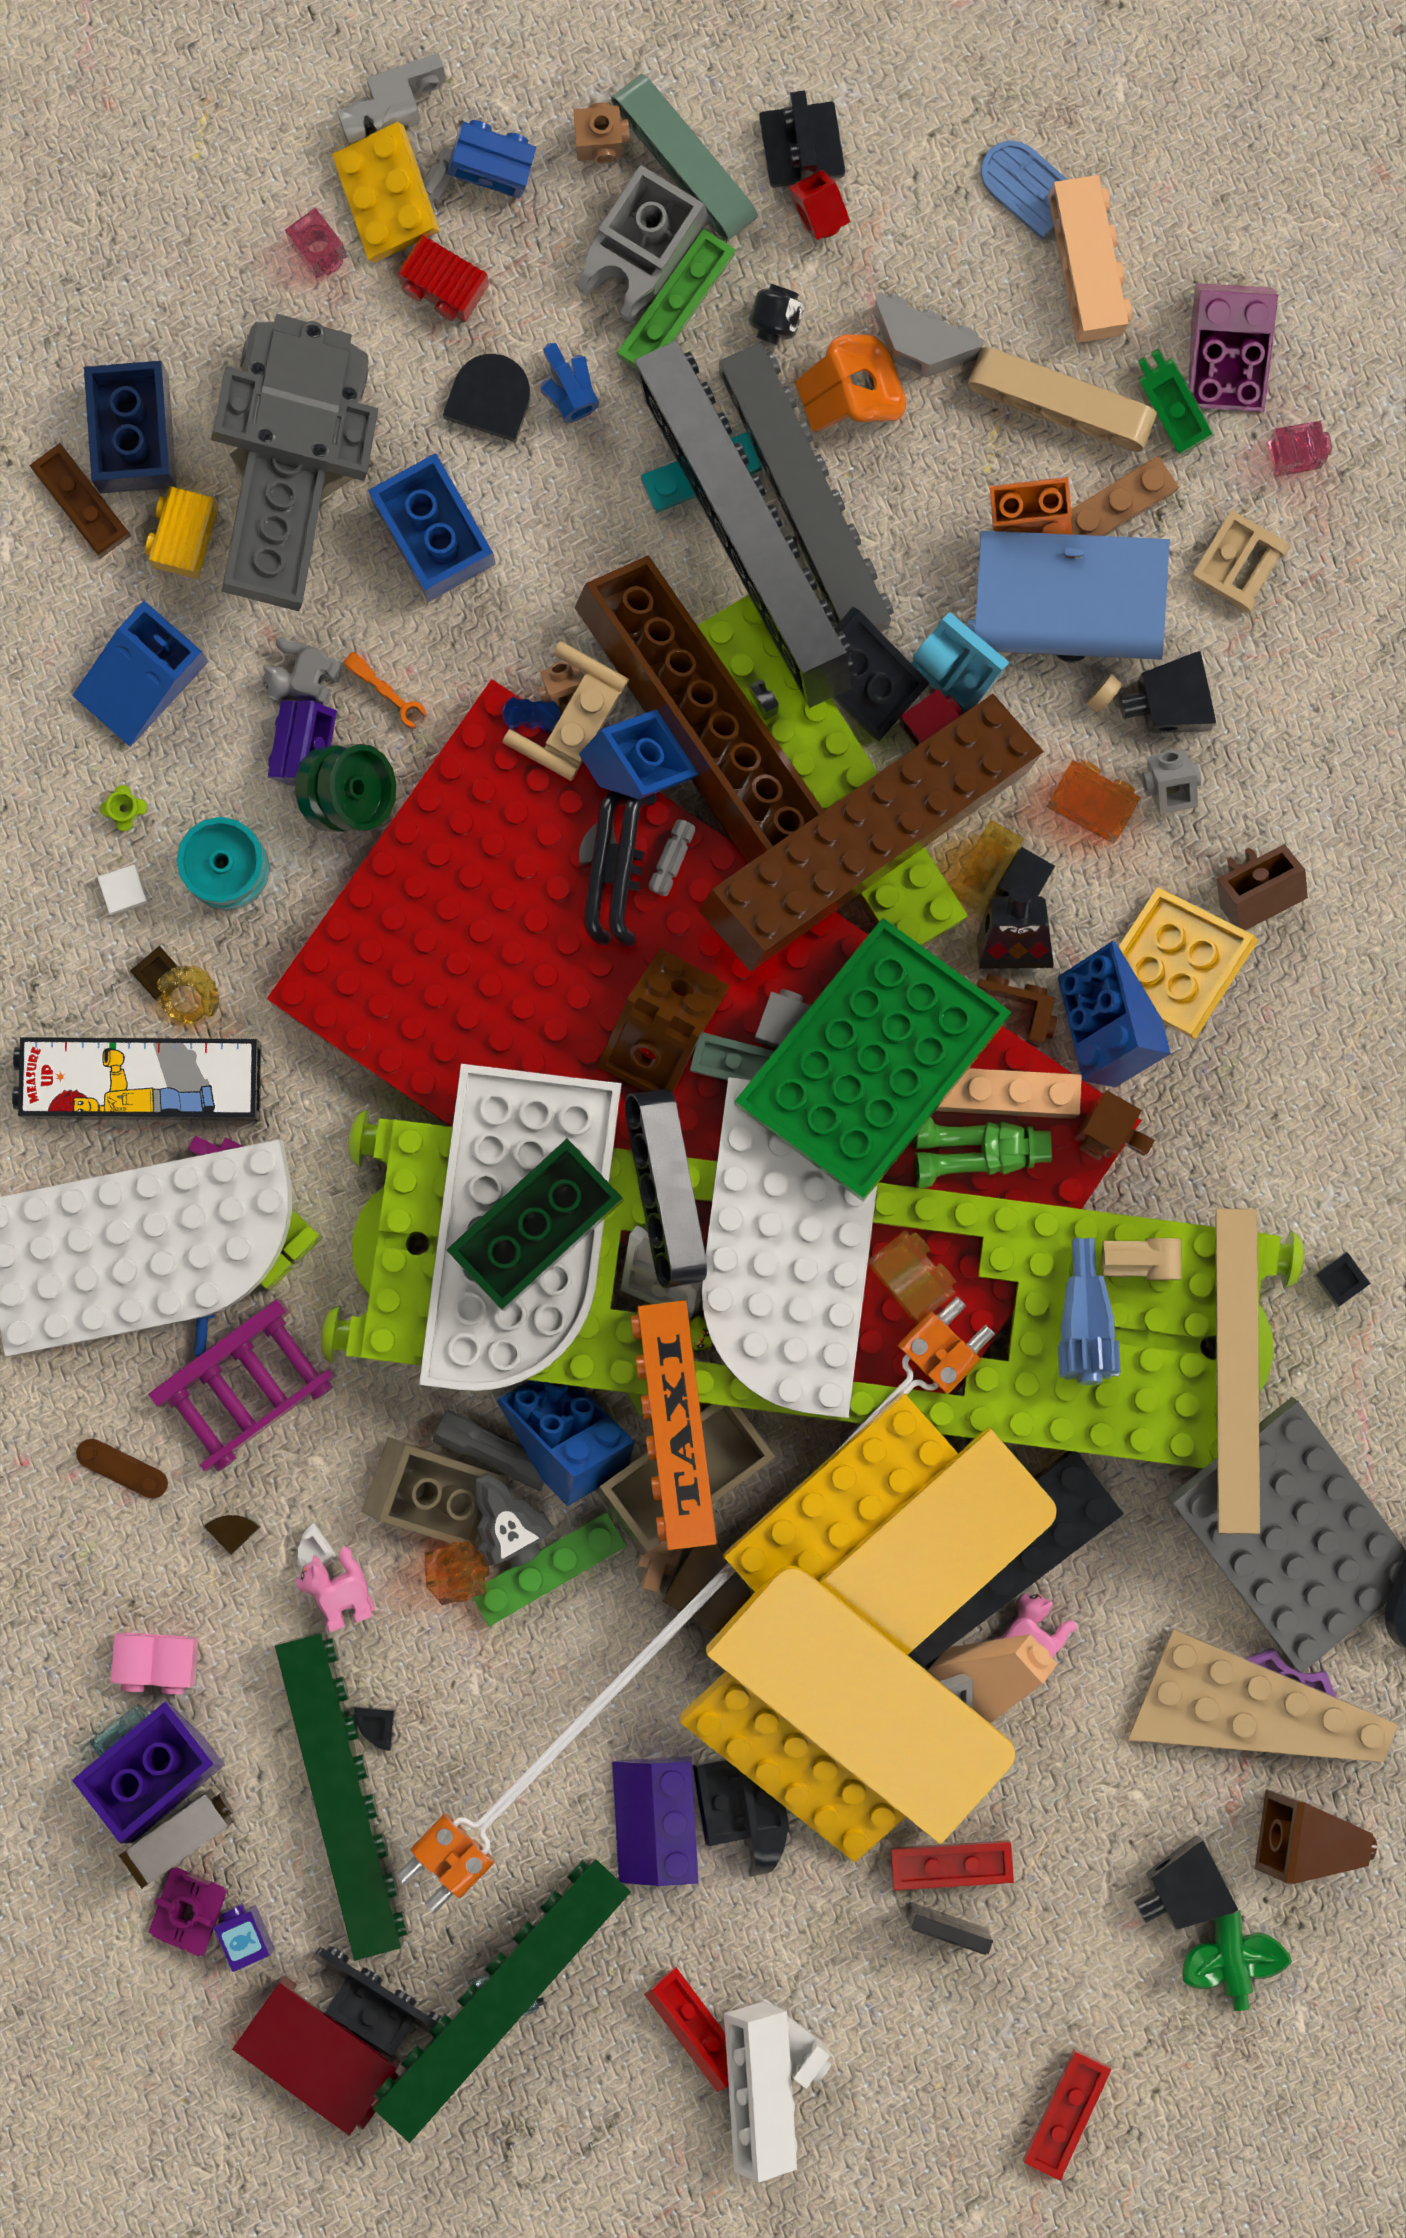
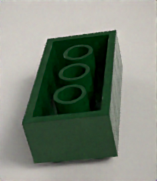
[446,1138,624,1312]

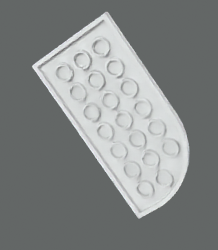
[419,1064,621,1391]
[702,1077,877,1418]
[0,1139,292,1356]

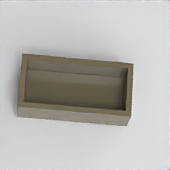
[596,1404,776,1555]

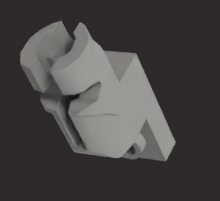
[337,53,446,146]

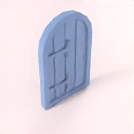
[981,141,1068,239]

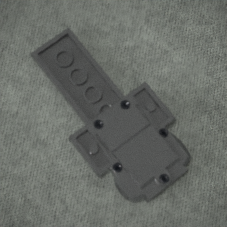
[211,313,378,611]

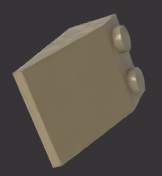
[361,1437,508,1552]

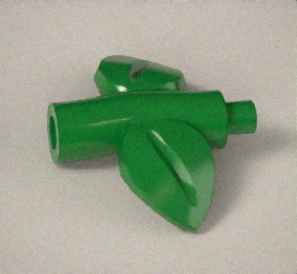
[1182,1910,1292,2011]

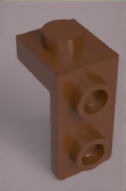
[976,975,1058,1047]

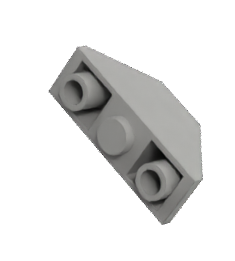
[873,293,984,377]

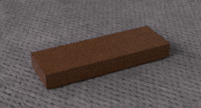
[29,443,131,559]

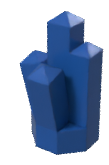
[541,343,599,423]

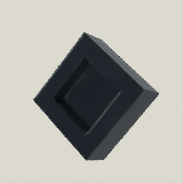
[1313,1252,1371,1307]

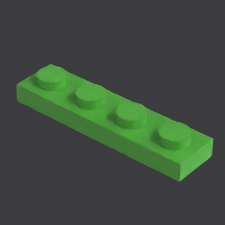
[617,229,735,370]
[470,1512,627,1627]

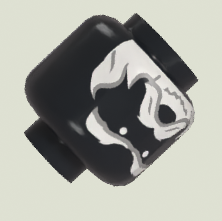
[748,284,804,345]

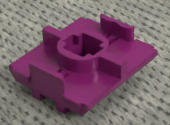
[148,1867,228,1956]

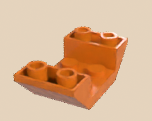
[989,477,1075,558]

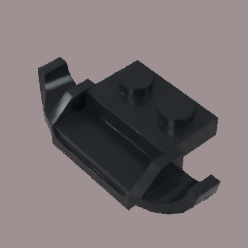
[693,1759,790,1877]

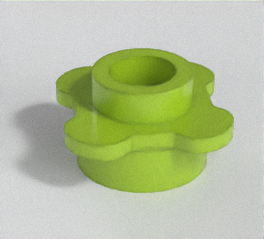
[100,785,147,832]

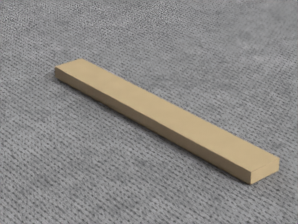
[1215,1209,1260,1534]

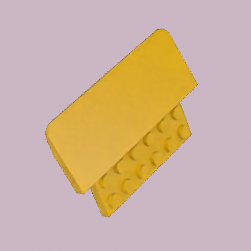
[722,1392,1056,1655]
[680,1566,1015,1862]

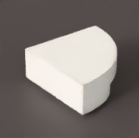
[297,1522,338,1573]

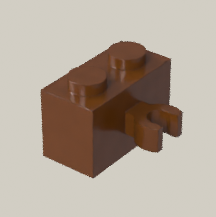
[1216,844,1308,930]
[1074,1090,1155,1160]

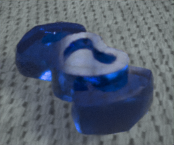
[502,697,562,734]

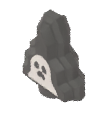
[475,1473,555,1568]

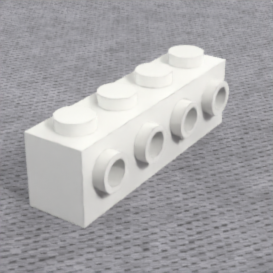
[724,2002,798,2183]

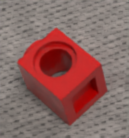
[789,170,851,240]

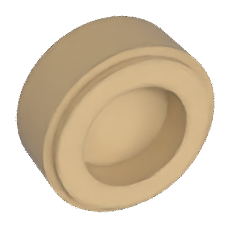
[1086,674,1122,713]

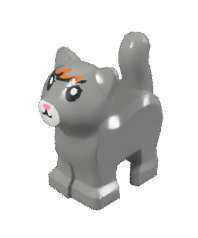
[263,637,345,706]

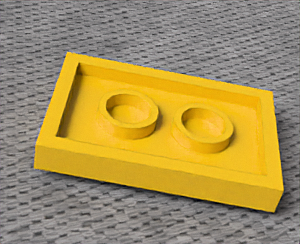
[332,121,440,263]

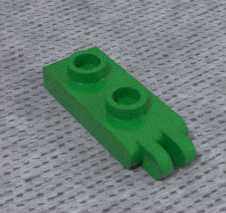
[1138,348,1215,455]

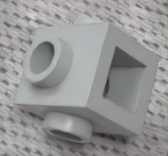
[1142,749,1201,814]

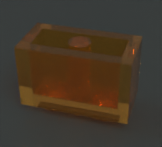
[1046,760,1141,844]

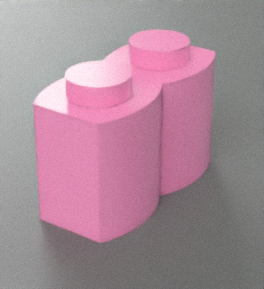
[111,1632,199,1695]

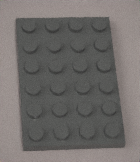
[1167,1397,1406,1673]

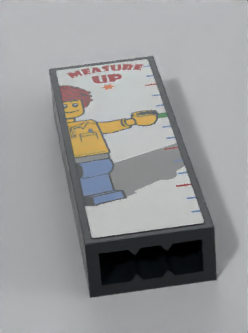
[12,1037,262,1121]

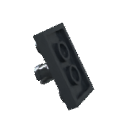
[833,607,930,742]

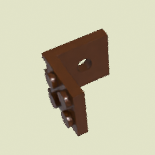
[597,949,730,1093]

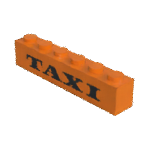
[631,1300,717,1550]

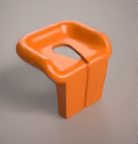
[795,334,906,432]

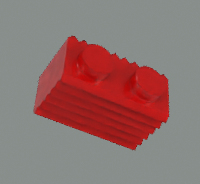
[397,235,489,322]

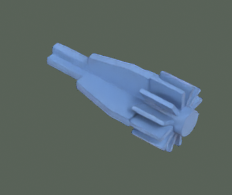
[1058,1238,1121,1385]

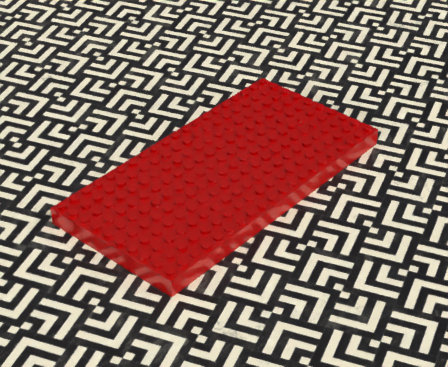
[267,679,1142,1395]

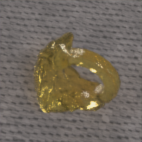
[157,965,219,1023]

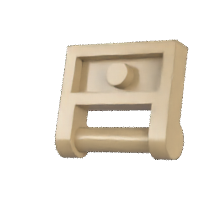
[1190,510,1290,613]

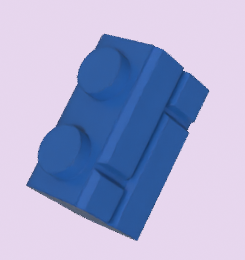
[446,120,536,199]

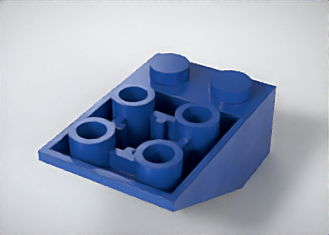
[72,601,209,747]
[1057,941,1171,1088]
[497,1380,635,1507]

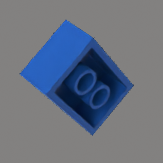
[368,453,496,602]

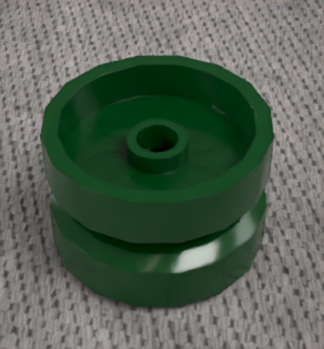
[295,744,397,832]

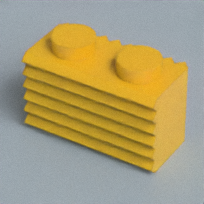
[145,486,219,580]

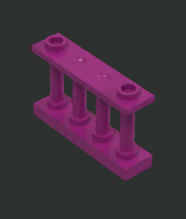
[148,1299,337,1472]

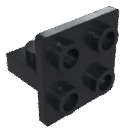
[759,90,845,188]

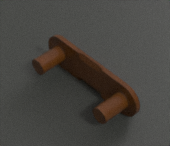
[76,1439,168,1499]

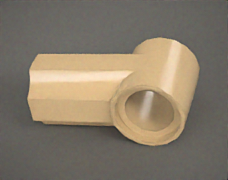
[1101,1238,1182,1280]

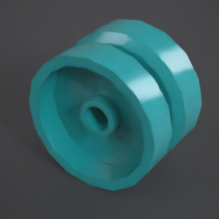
[176,817,270,911]

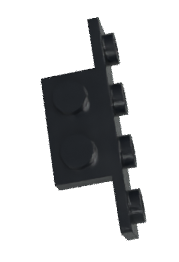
[312,1946,442,2058]

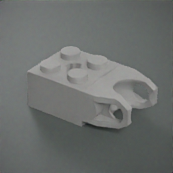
[577,165,710,323]

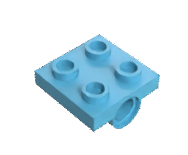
[911,612,1010,714]

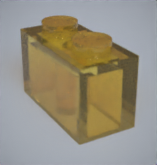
[950,819,1024,914]

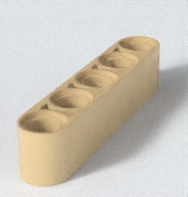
[967,347,1157,452]

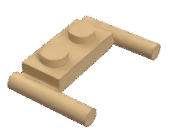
[502,641,629,781]

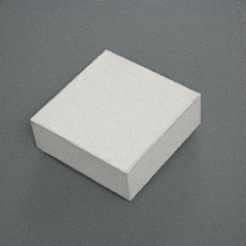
[97,865,149,915]

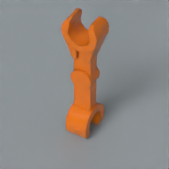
[344,652,426,729]

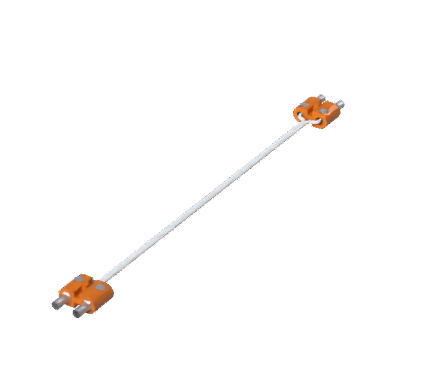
[396,1296,995,1913]

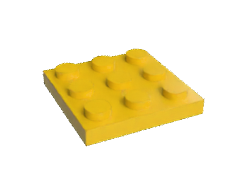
[1119,887,1258,1040]

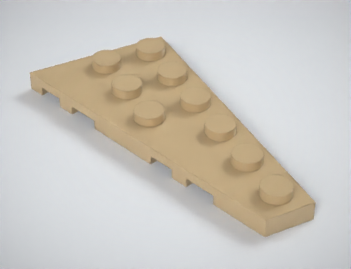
[1128,1628,1398,1762]

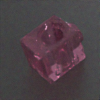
[285,207,347,279]
[1269,420,1332,477]

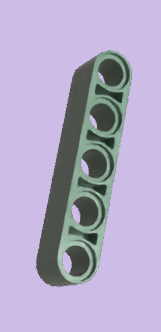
[611,73,758,241]

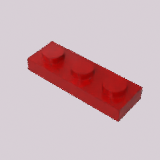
[890,1840,1014,1890]
[644,1967,729,2092]
[1022,2049,1112,2181]

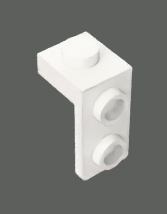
[761,1999,831,2089]

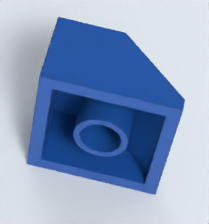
[579,709,698,799]

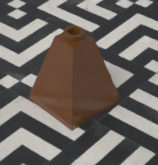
[1255,1789,1377,1884]

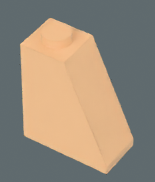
[927,1634,1057,1723]

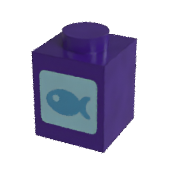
[213,1903,275,1972]

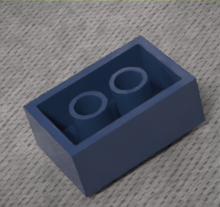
[84,361,177,494]

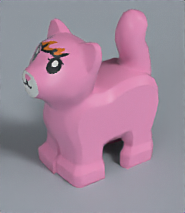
[296,1547,375,1632]
[993,1593,1077,1658]

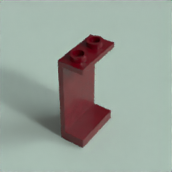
[232,1975,400,2136]

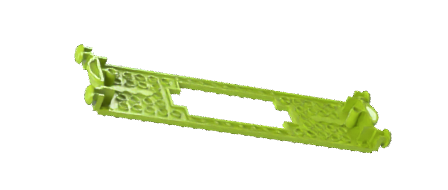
[320,1110,1305,1468]

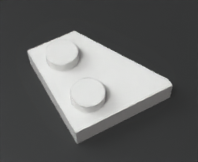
[620,1226,703,1320]

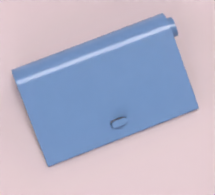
[967,531,1170,660]

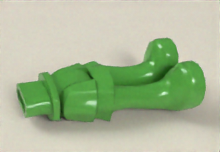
[913,1117,1052,1188]

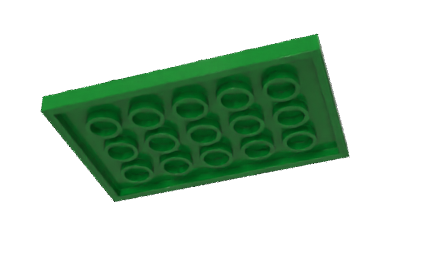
[734,918,1011,1201]

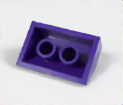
[72,1701,225,1844]
[612,1756,699,1886]

